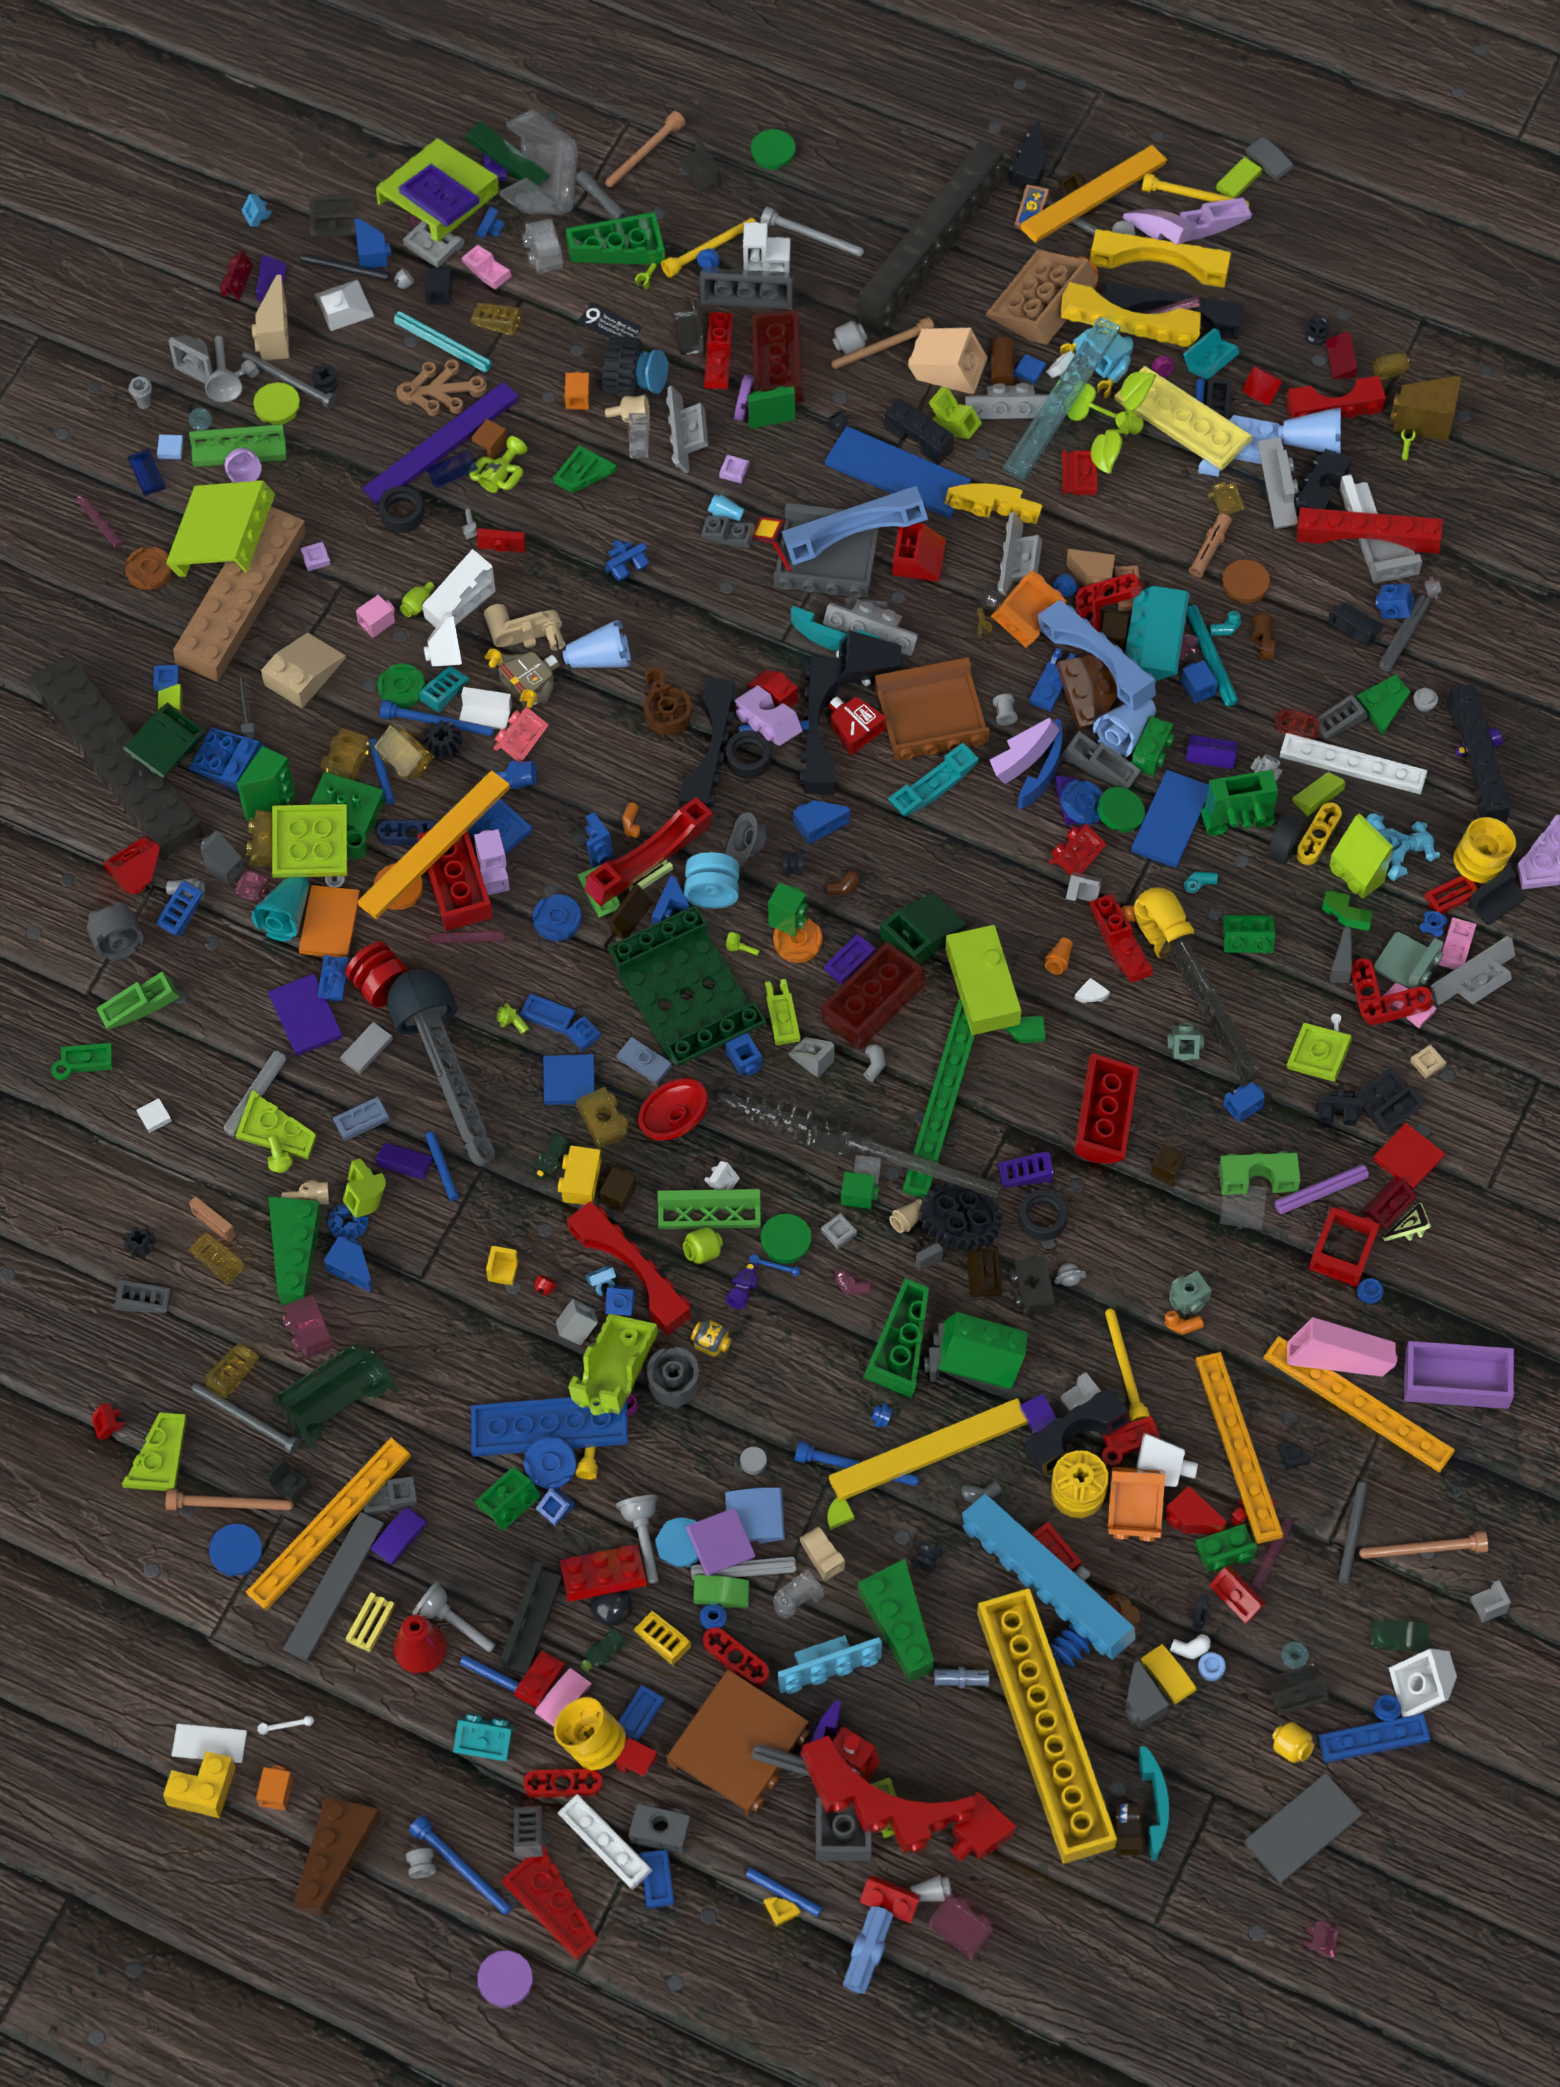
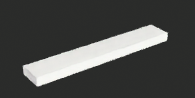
[1279,733,1428,795]

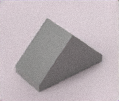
[789,1037,834,1078]

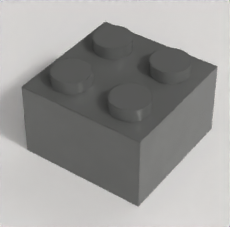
[816,1798,871,1861]

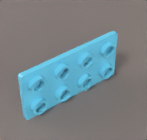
[778,1635,882,1694]

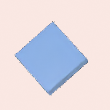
[157,435,183,459]

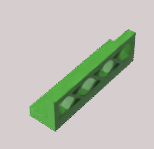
[189,425,287,467]
[658,1189,761,1229]

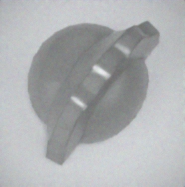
[1054,1263,1087,1286]

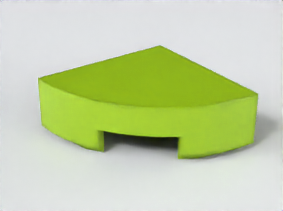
[828,1497,854,1530]

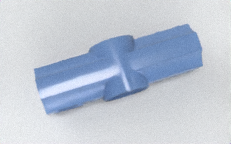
[843,1906,893,1994]

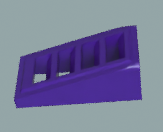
[998,1152,1053,1188]

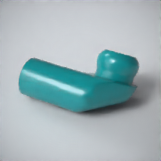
[1210,611,1242,636]
[1184,871,1218,893]

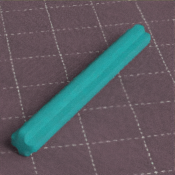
[394,311,492,372]
[1186,605,1238,707]

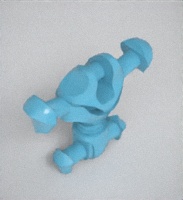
[1366,813,1440,881]

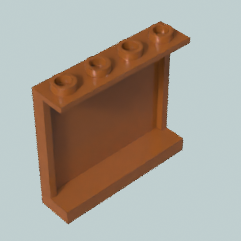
[875,657,990,761]
[667,1670,810,1817]

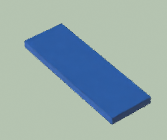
[825,426,971,519]
[471,1397,629,1457]

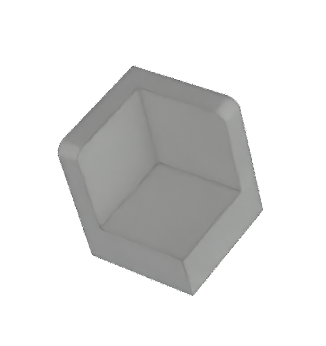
[1066,872,1102,901]
[556,1299,598,1345]
[1061,1372,1101,1411]
[1470,1580,1511,1623]

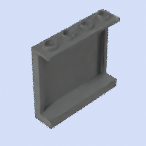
[774,503,879,598]

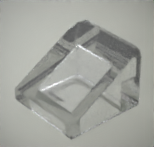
[854,1155,881,1185]

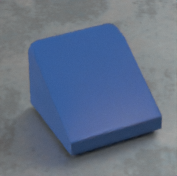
[536,1488,576,1525]

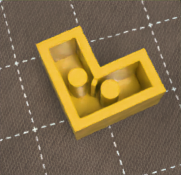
[163,1751,236,1818]

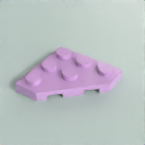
[1517,815,1560,889]

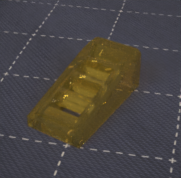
[470,303,521,336]
[188,1232,244,1284]
[205,1343,259,1399]

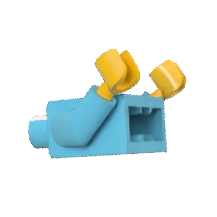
[1060,328,1133,398]

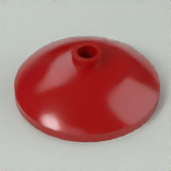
[638,1078,709,1140]

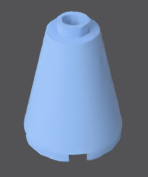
[1279,408,1341,454]
[563,620,631,668]
[1093,699,1156,757]

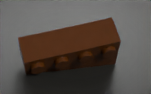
[294,1796,381,1916]

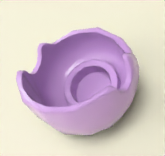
[224,448,262,483]

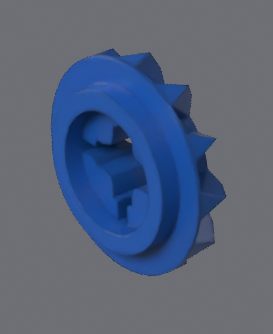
[327,1204,369,1239]

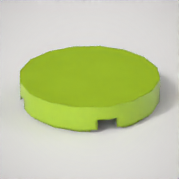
[253,382,300,425]

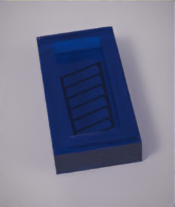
[127,449,166,496]

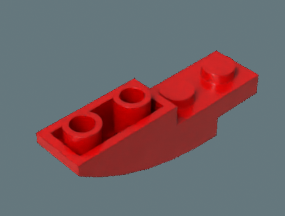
[705,312,733,389]
[1089,894,1153,983]

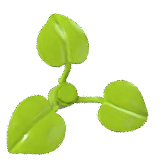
[1066,372,1157,474]

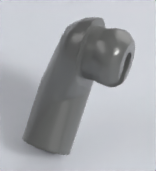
[961,1481,1002,1503]

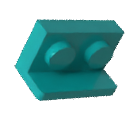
[453,1713,515,1761]

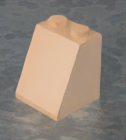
[908,328,987,394]

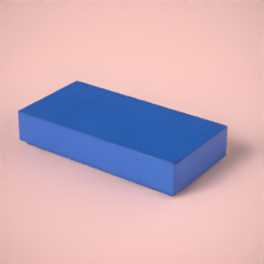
[520,993,576,1035]
[618,1685,665,1742]
[640,1849,674,1909]

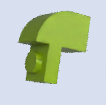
[929,387,982,439]
[343,1158,386,1218]

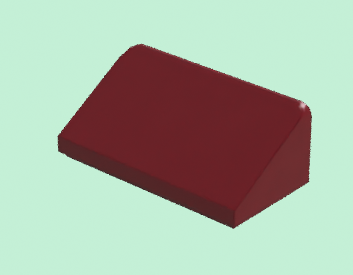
[1326,331,1357,380]
[1361,1178,1417,1231]

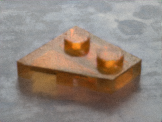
[1107,1592,1140,1633]

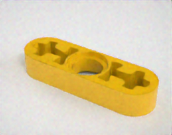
[1297,803,1342,865]

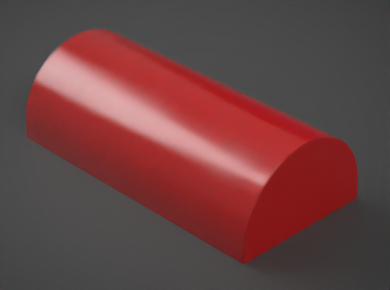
[1074,1053,1139,1164]

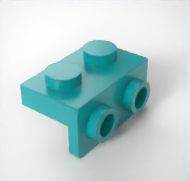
[1184,328,1239,380]

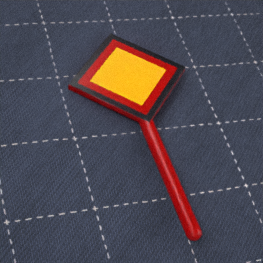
[752,515,792,572]

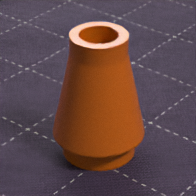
[1045,937,1073,975]

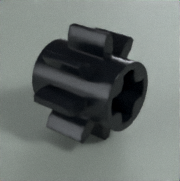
[124,1226,157,1259]

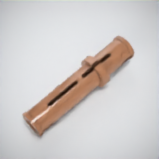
[1189,513,1232,578]

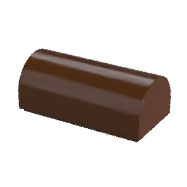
[990,337,1015,385]

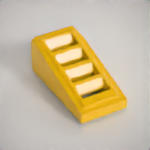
[634,1611,691,1666]

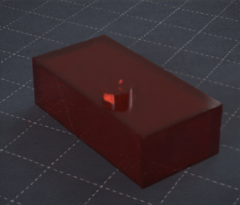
[752,310,804,403]
[820,942,926,1050]

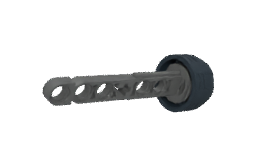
[388,969,495,1167]

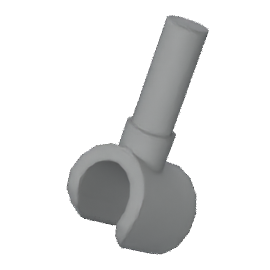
[234,360,259,378]
[462,509,477,539]

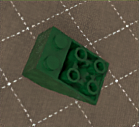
[123,702,206,778]
[880,893,968,970]

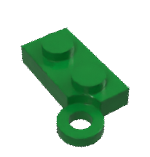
[51,1043,113,1080]

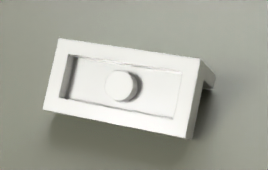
[1339,475,1377,514]
[459,687,512,730]

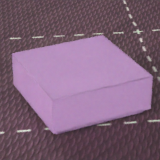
[719,455,749,484]
[300,542,330,571]

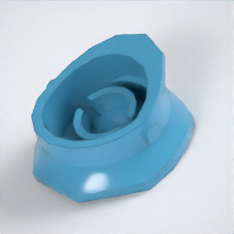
[636,349,668,394]
[655,1518,699,1568]

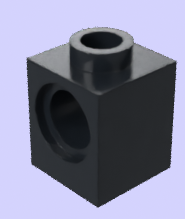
[425,268,453,305]

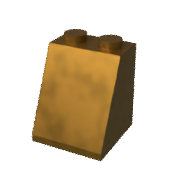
[1390,376,1461,441]

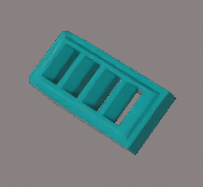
[419,666,469,713]

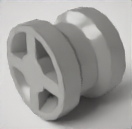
[406,1848,436,1878]

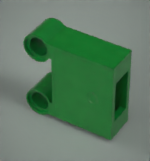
[1201,770,1278,836]
[310,772,385,860]

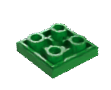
[748,386,795,429]

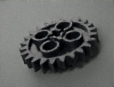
[919,1181,1003,1253]

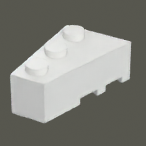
[423,549,496,628]

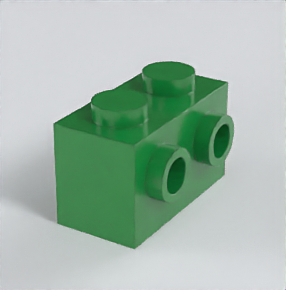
[1132,716,1175,777]
[768,882,808,937]

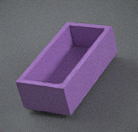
[1404,1341,1514,1409]

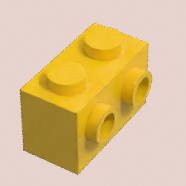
[558,1146,602,1205]

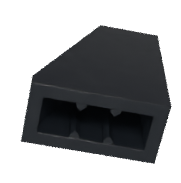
[837,630,903,684]

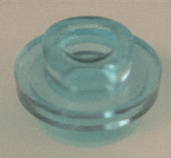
[188,408,212,430]
[1281,1642,1309,1669]

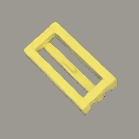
[346,1592,395,1652]

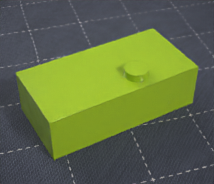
[945,925,1021,1035]

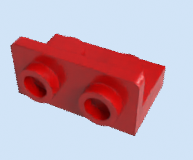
[1048,824,1106,877]

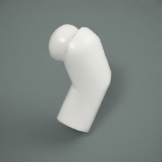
[1170,1634,1210,1659]

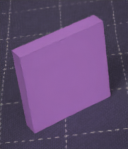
[686,1508,756,1577]

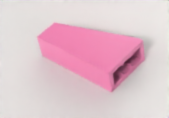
[1287,1317,1398,1377]

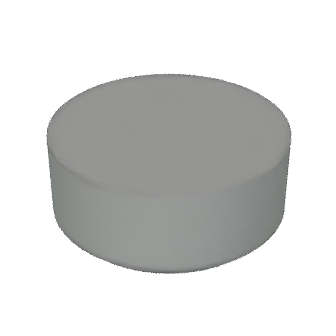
[1112,221,1135,236]
[740,1447,767,1475]

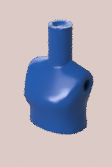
[495,760,537,789]

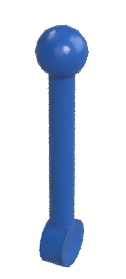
[749,1254,801,1276]

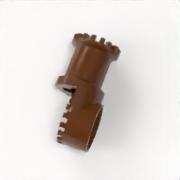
[1252,613,1275,660]

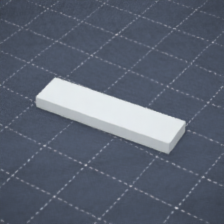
[558,1794,652,1890]

